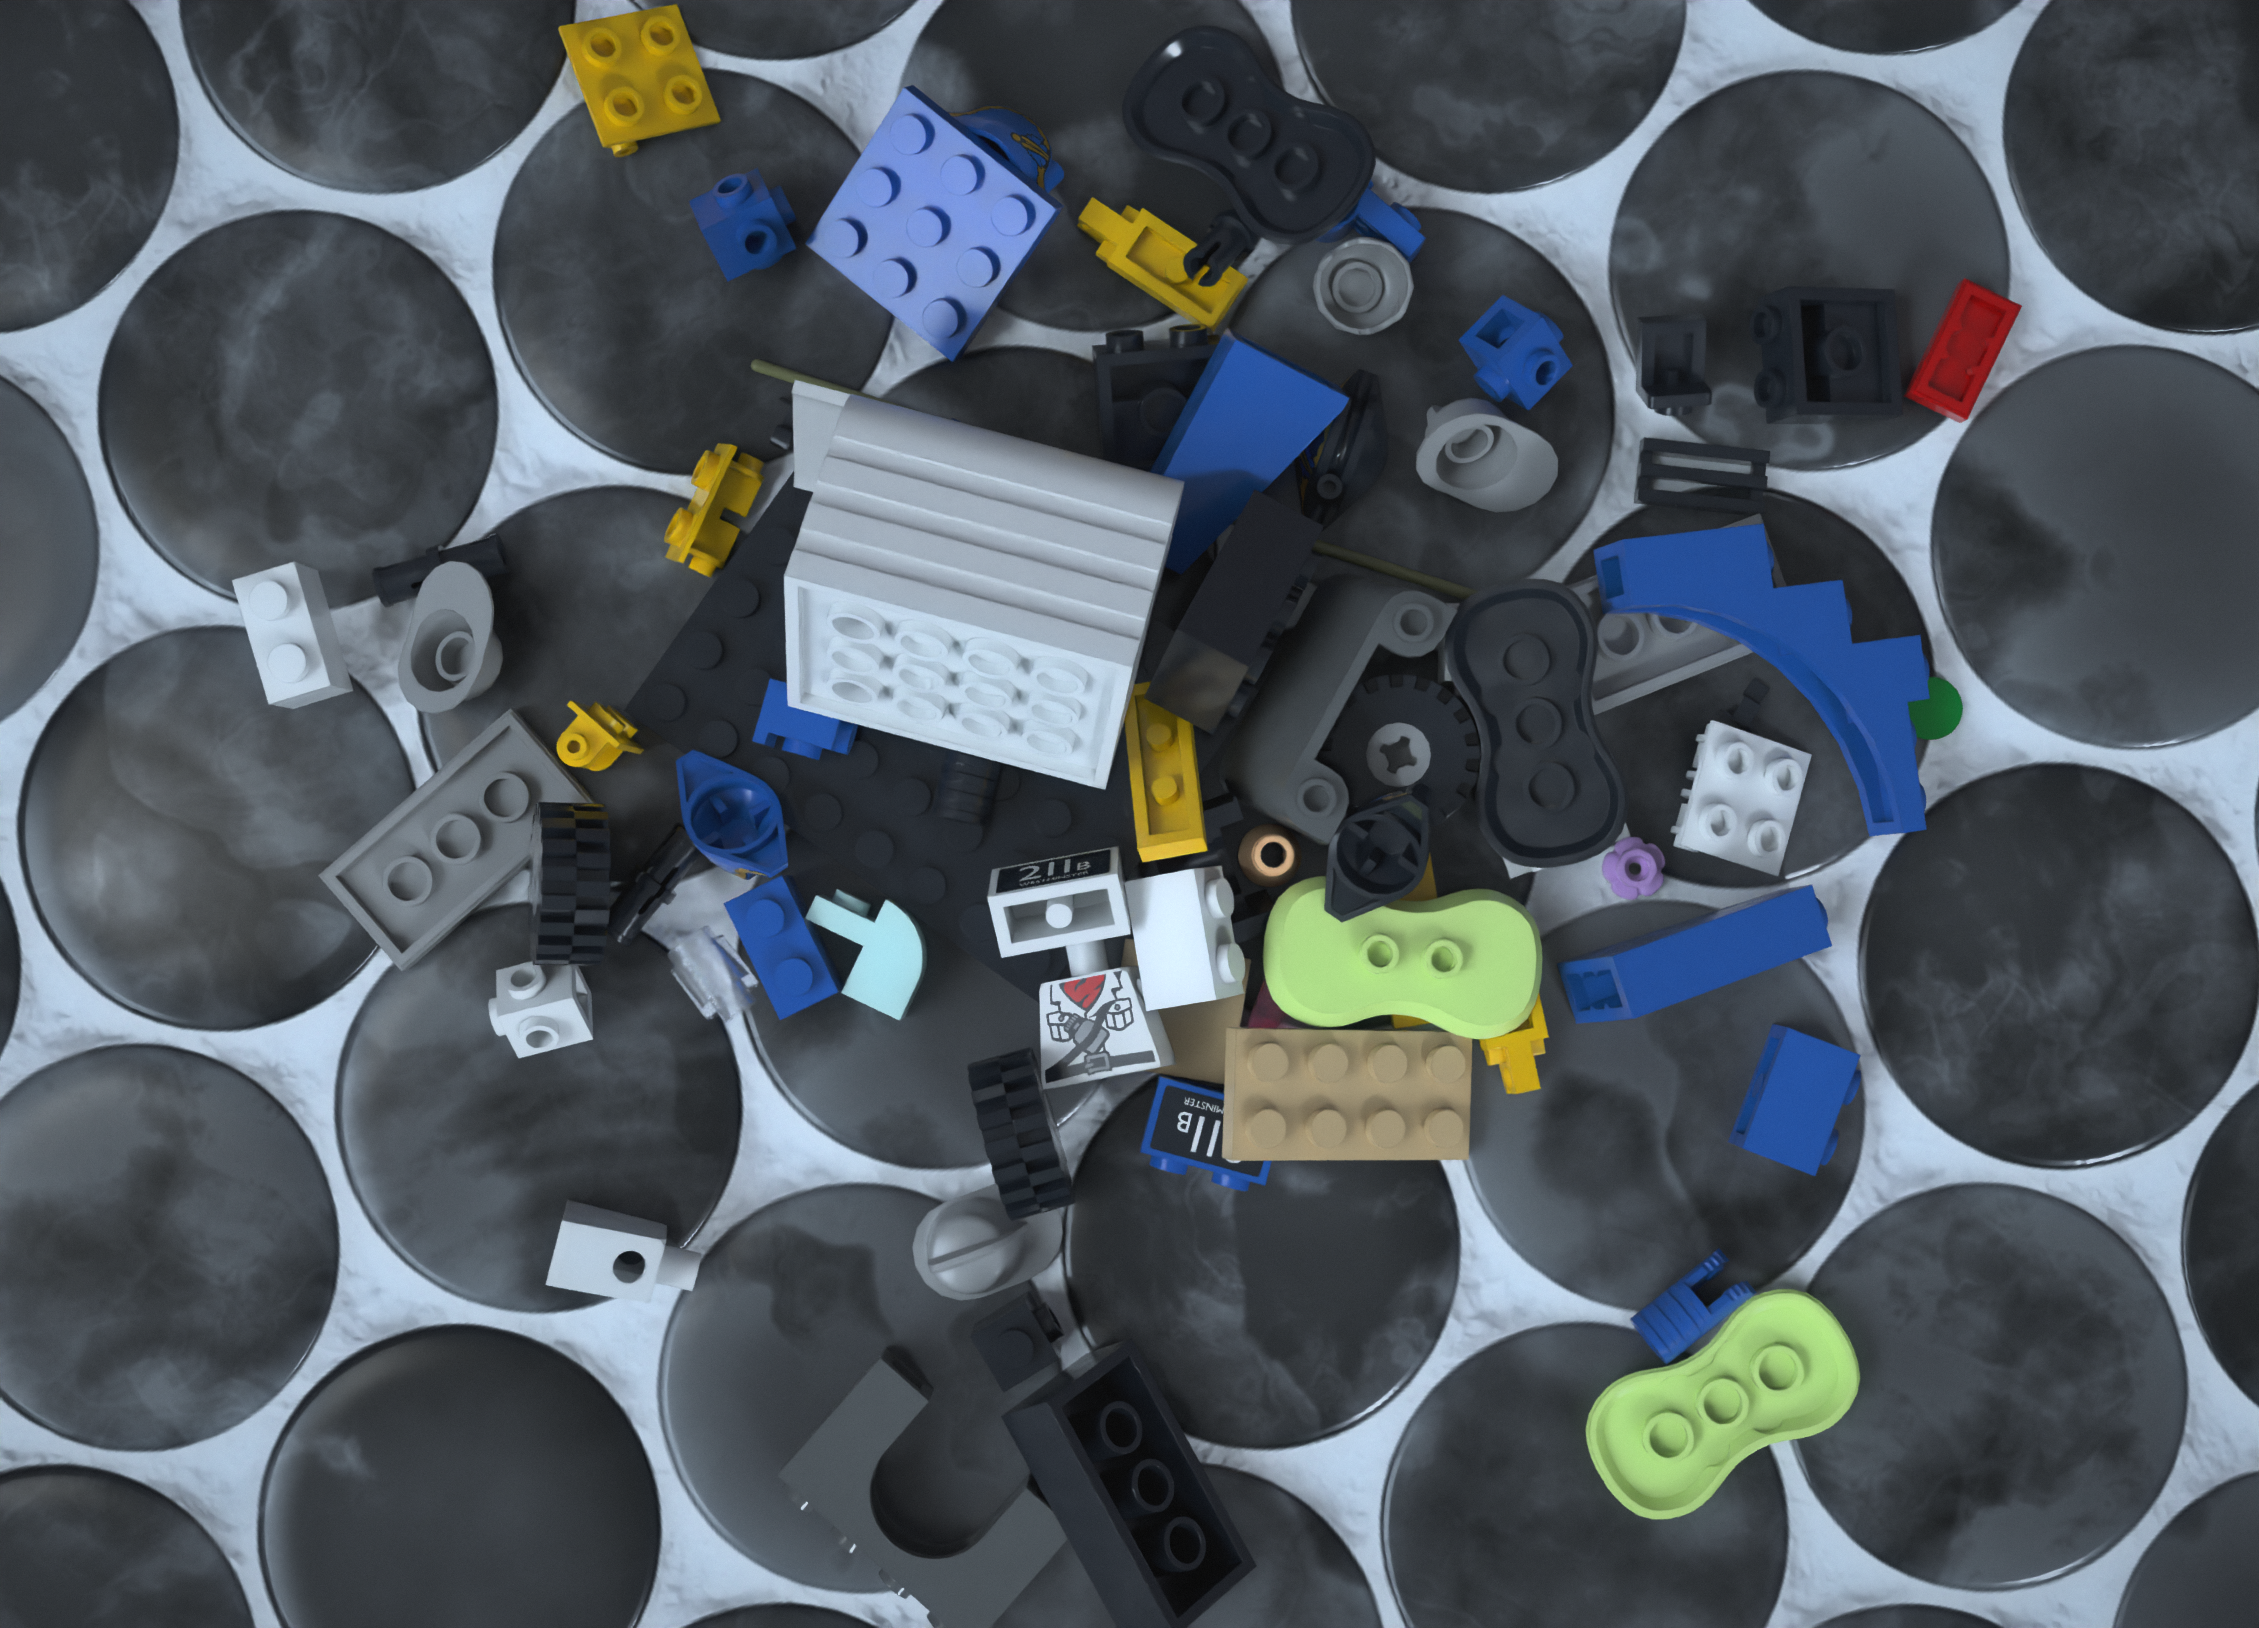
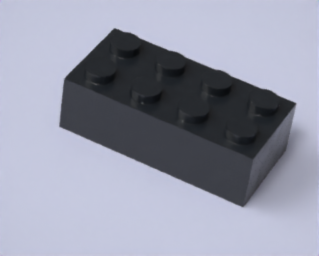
[1001,1338,1257,1628]

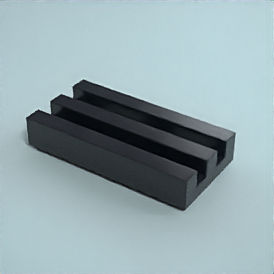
[1634,437,1770,516]

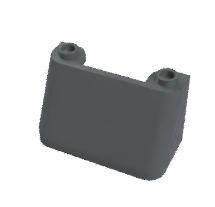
[1219,573,1458,846]

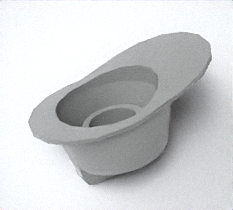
[1416,398,1558,512]
[398,561,503,714]
[912,1184,1063,1301]

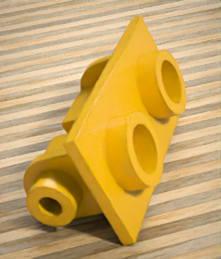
[664,443,765,578]
[557,700,644,771]

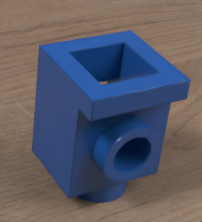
[752,678,858,760]

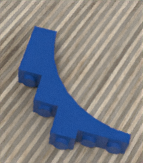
[1593,523,1930,836]

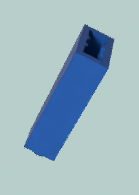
[1150,328,1349,575]
[1557,885,1832,1024]

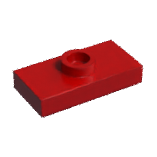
[1904,278,2022,423]

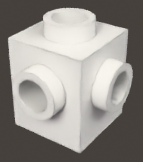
[488,961,593,1058]

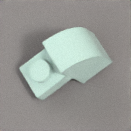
[805,889,927,1021]

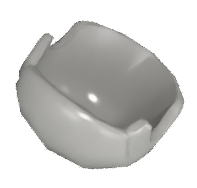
[1313,237,1414,335]

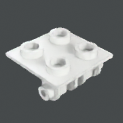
[1670,720,1812,876]

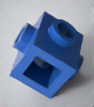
[689,168,797,281]
[1459,295,1573,411]

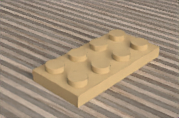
[1222,1027,1473,1161]

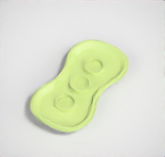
[1263,876,1543,1039]
[1586,1289,1860,1519]

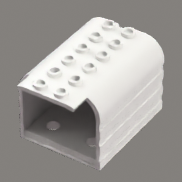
[784,380,1185,790]

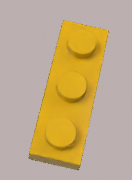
[1124,681,1208,862]

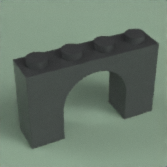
[777,1347,1068,1628]

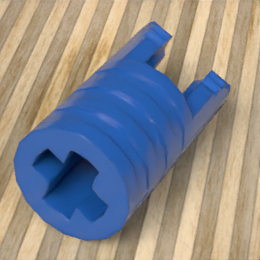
[1630,1248,1757,1365]

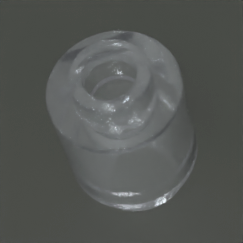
[667,925,759,1023]

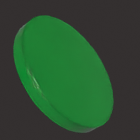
[1908,677,1963,740]

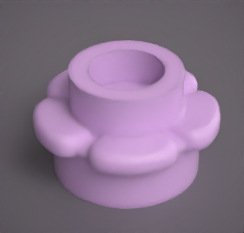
[1602,837,1665,900]

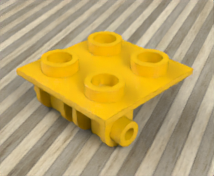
[558,4,721,157]

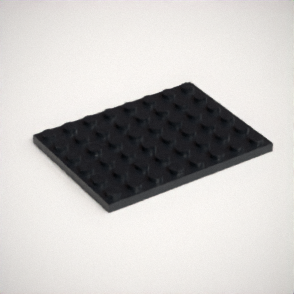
[624,471,1259,1004]

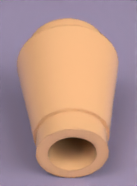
[1238,824,1301,887]

